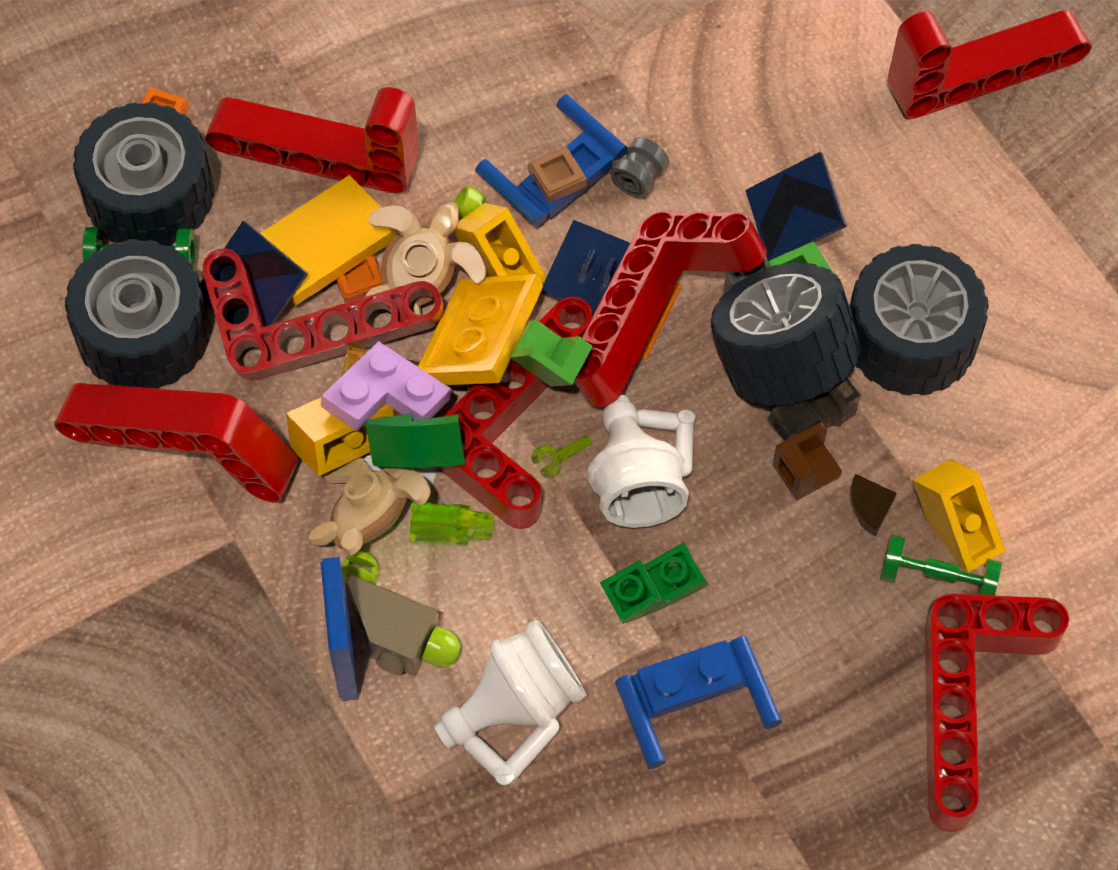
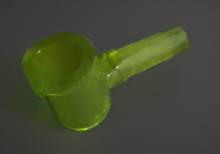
[531,435,592,478]

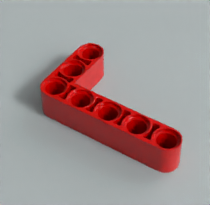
[887,10,1092,119]
[205,87,419,194]
[574,211,767,408]
[202,248,444,381]
[438,297,593,529]
[54,383,298,503]
[925,593,1069,832]

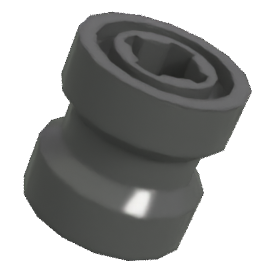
[610,137,669,198]

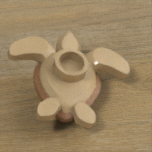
[366,202,487,315]
[308,458,431,555]

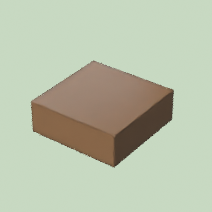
[528,146,587,204]

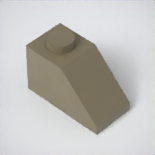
[348,575,439,676]

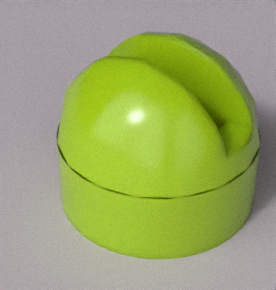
[454,185,488,220]
[342,551,379,587]
[422,626,461,667]

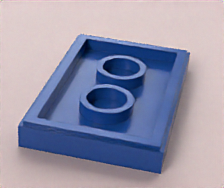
[320,557,359,701]

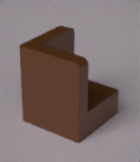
[772,422,842,501]

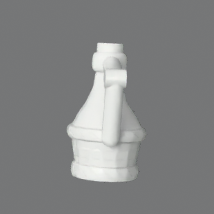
[586,395,696,528]
[434,620,587,786]

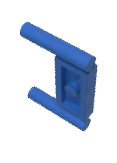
[475,94,628,227]
[615,636,782,769]

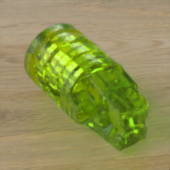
[409,501,493,546]

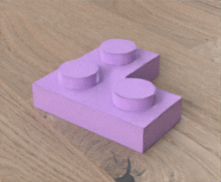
[321,341,451,431]

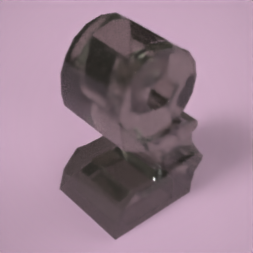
[767,377,861,441]

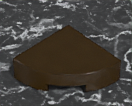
[849,474,897,536]

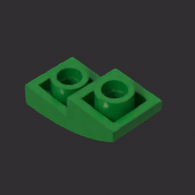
[366,414,465,468]
[600,542,708,624]

